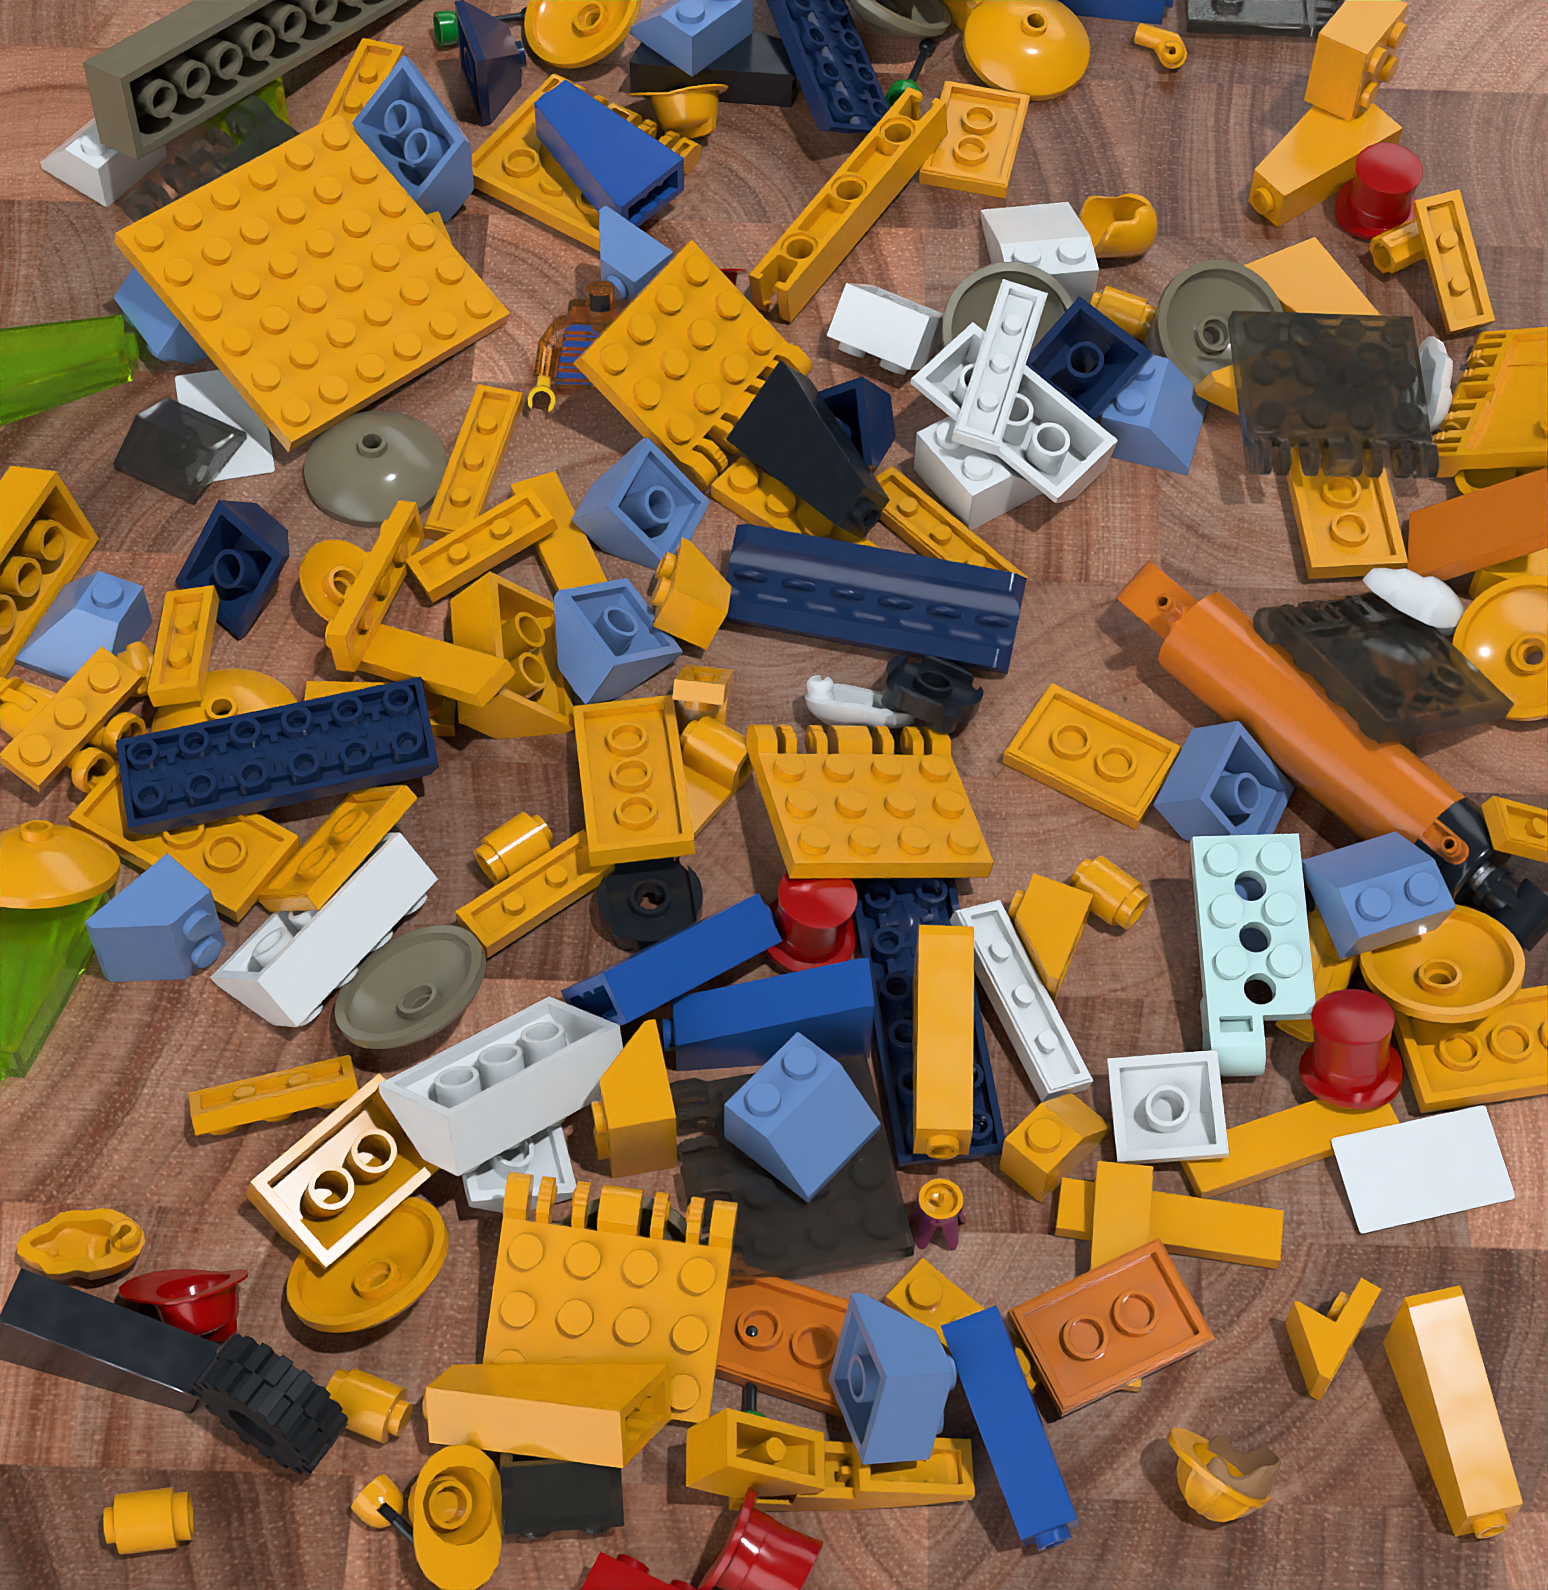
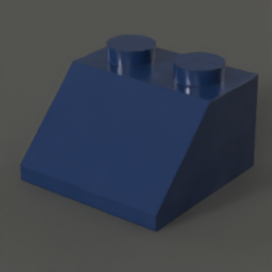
[1026,296,1153,421]

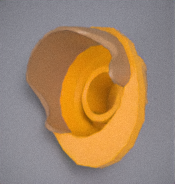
[1167,1427,1281,1522]

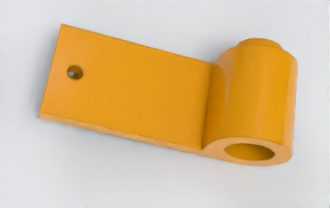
[674,715,754,861]

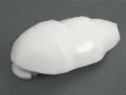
[1398,336,1453,436]
[1363,568,1464,636]
[804,675,916,732]

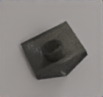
[113,397,247,505]

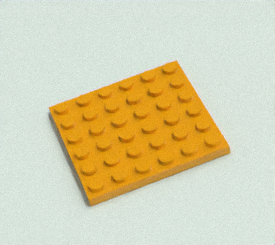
[114,113,510,452]

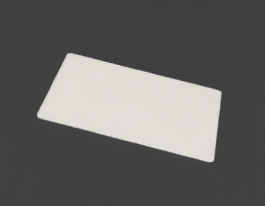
[175,370,275,485]
[1331,1105,1515,1233]

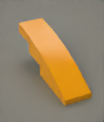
[729,1437,975,1512]

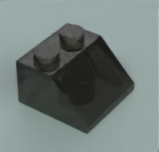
[500,1452,624,1538]

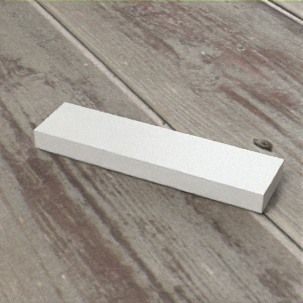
[951,279,1048,455]
[949,900,1093,1102]

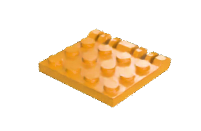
[472,73,702,251]
[573,240,813,492]
[1422,327,1548,478]
[746,724,994,878]
[482,1171,738,1423]

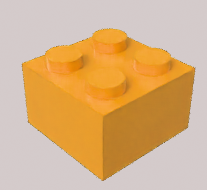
[1304,0,1408,122]

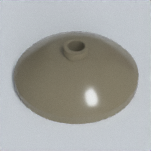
[848,0,952,38]
[1155,260,1287,387]
[941,262,1073,352]
[304,411,448,528]
[335,925,486,1050]

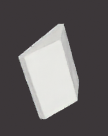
[1107,1050,1229,1164]
[462,1123,576,1213]

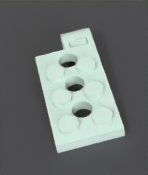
[1190,833,1316,1077]

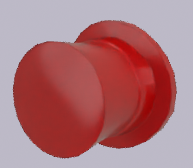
[1334,142,1423,240]
[765,872,857,973]
[1299,989,1403,1109]
[697,1487,823,1590]

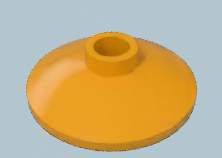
[299,539,367,622]

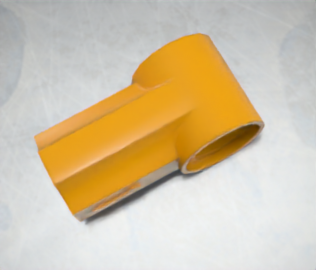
[1369,218,1426,274]

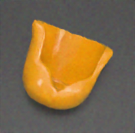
[1079,193,1158,259]

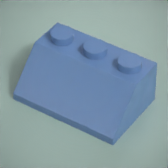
[352,55,474,223]

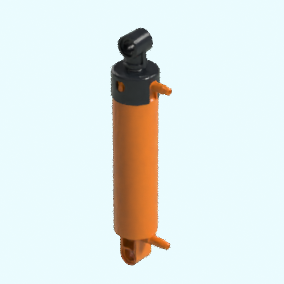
[1115,560,1548,952]

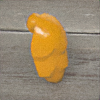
[16,1208,145,1280]

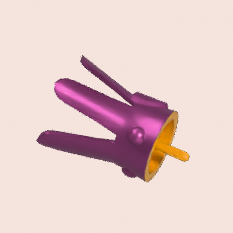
[908,1178,966,1250]

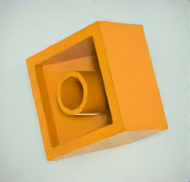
[591,1019,677,1179]

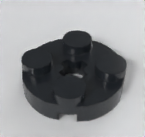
[881,654,984,733]
[597,857,703,951]

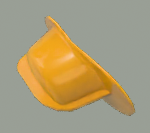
[627,84,728,139]
[408,1444,502,1590]

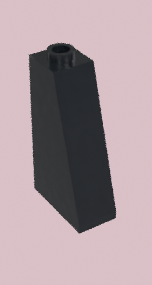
[629,31,803,107]
[726,360,890,540]
[0,1268,220,1414]

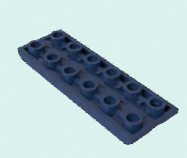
[766,0,890,134]
[723,524,1027,674]
[116,677,439,835]
[851,878,1005,1167]

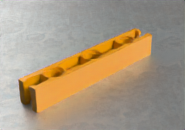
[749,87,948,323]

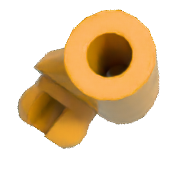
[1134,23,1187,69]

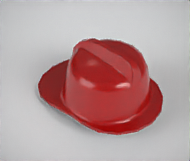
[118,1269,248,1342]

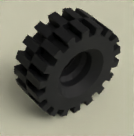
[192,1334,348,1475]

